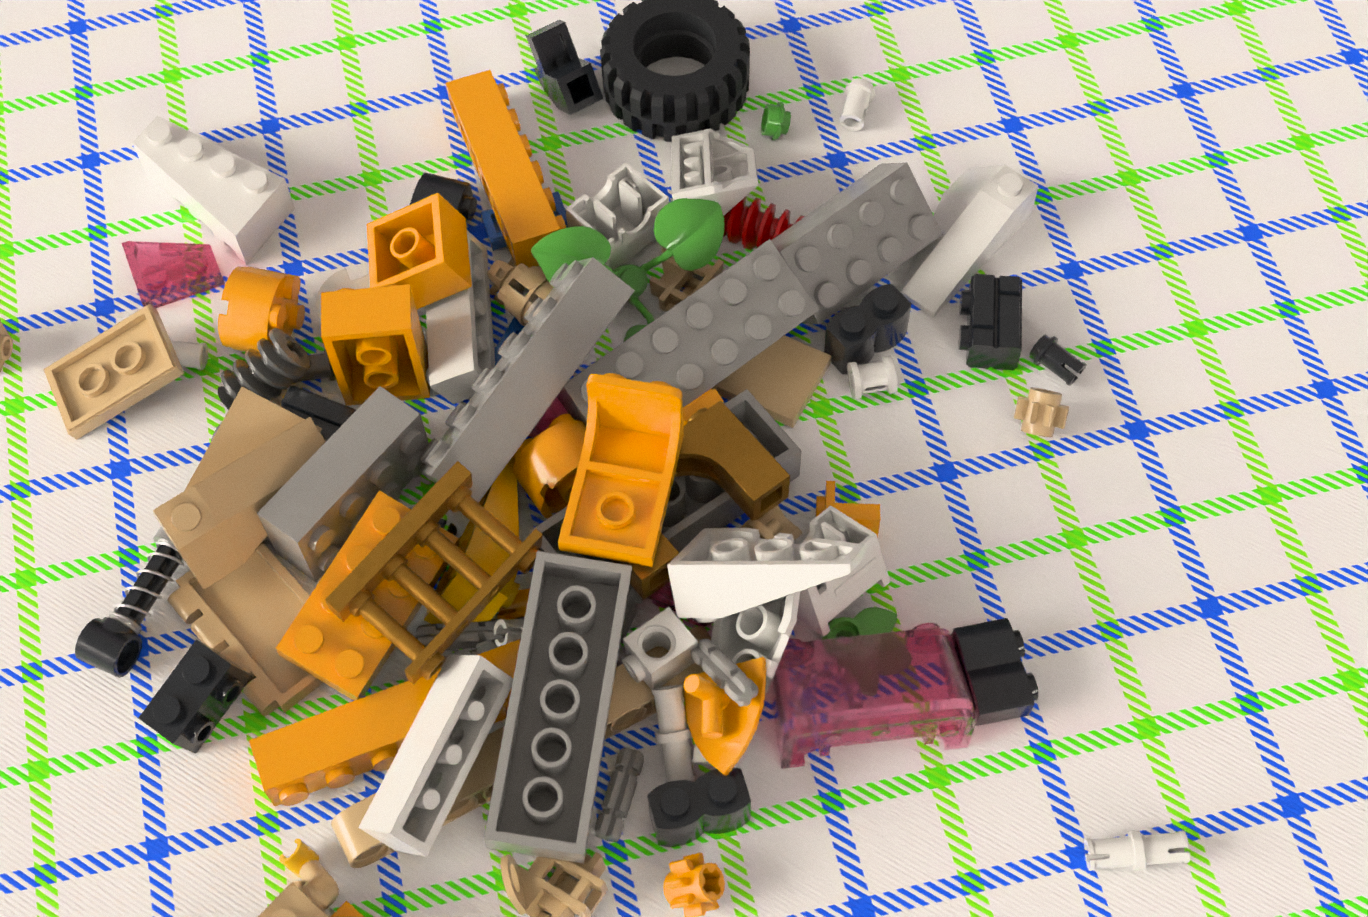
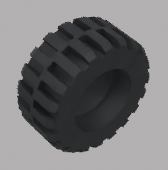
[600,0,750,142]

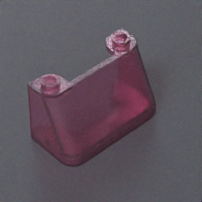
[769,623,977,769]

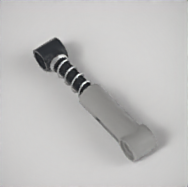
[75,422,222,678]

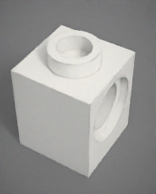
[622,607,698,690]

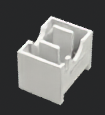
[566,162,669,270]
[797,506,890,637]

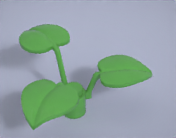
[531,198,724,342]

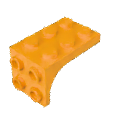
[558,373,684,567]

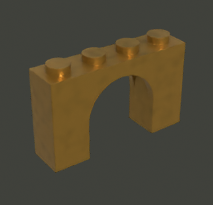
[609,401,790,600]

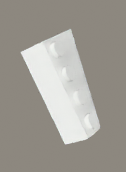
[132,115,295,265]

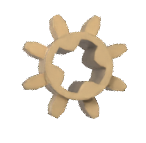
[1014,387,1069,437]

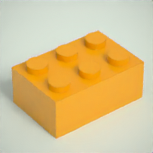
[321,284,430,406]

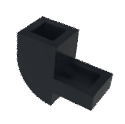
[526,19,604,115]

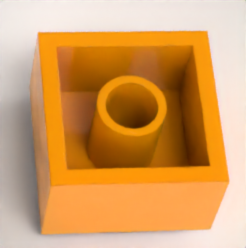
[367,193,472,309]

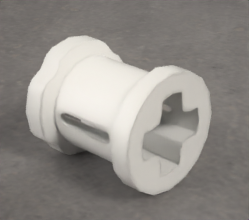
[847,355,898,399]

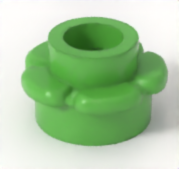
[761,101,791,140]

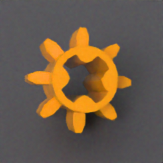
[663,853,725,917]

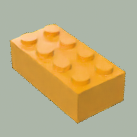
[276,490,459,701]

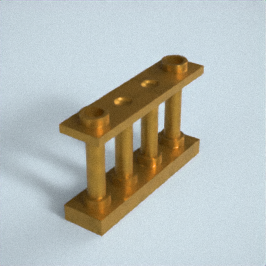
[325,461,543,684]

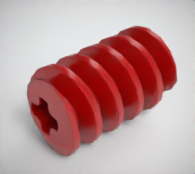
[723,196,805,250]

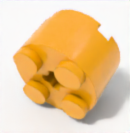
[218,266,305,352]
[513,414,586,519]

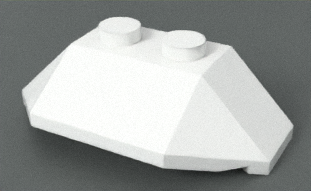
[671,128,759,216]

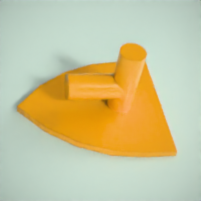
[684,657,766,776]

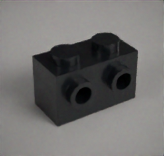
[138,639,252,753]

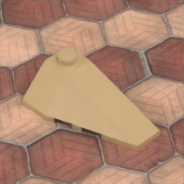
[153,417,326,590]

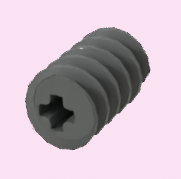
[218,328,312,410]

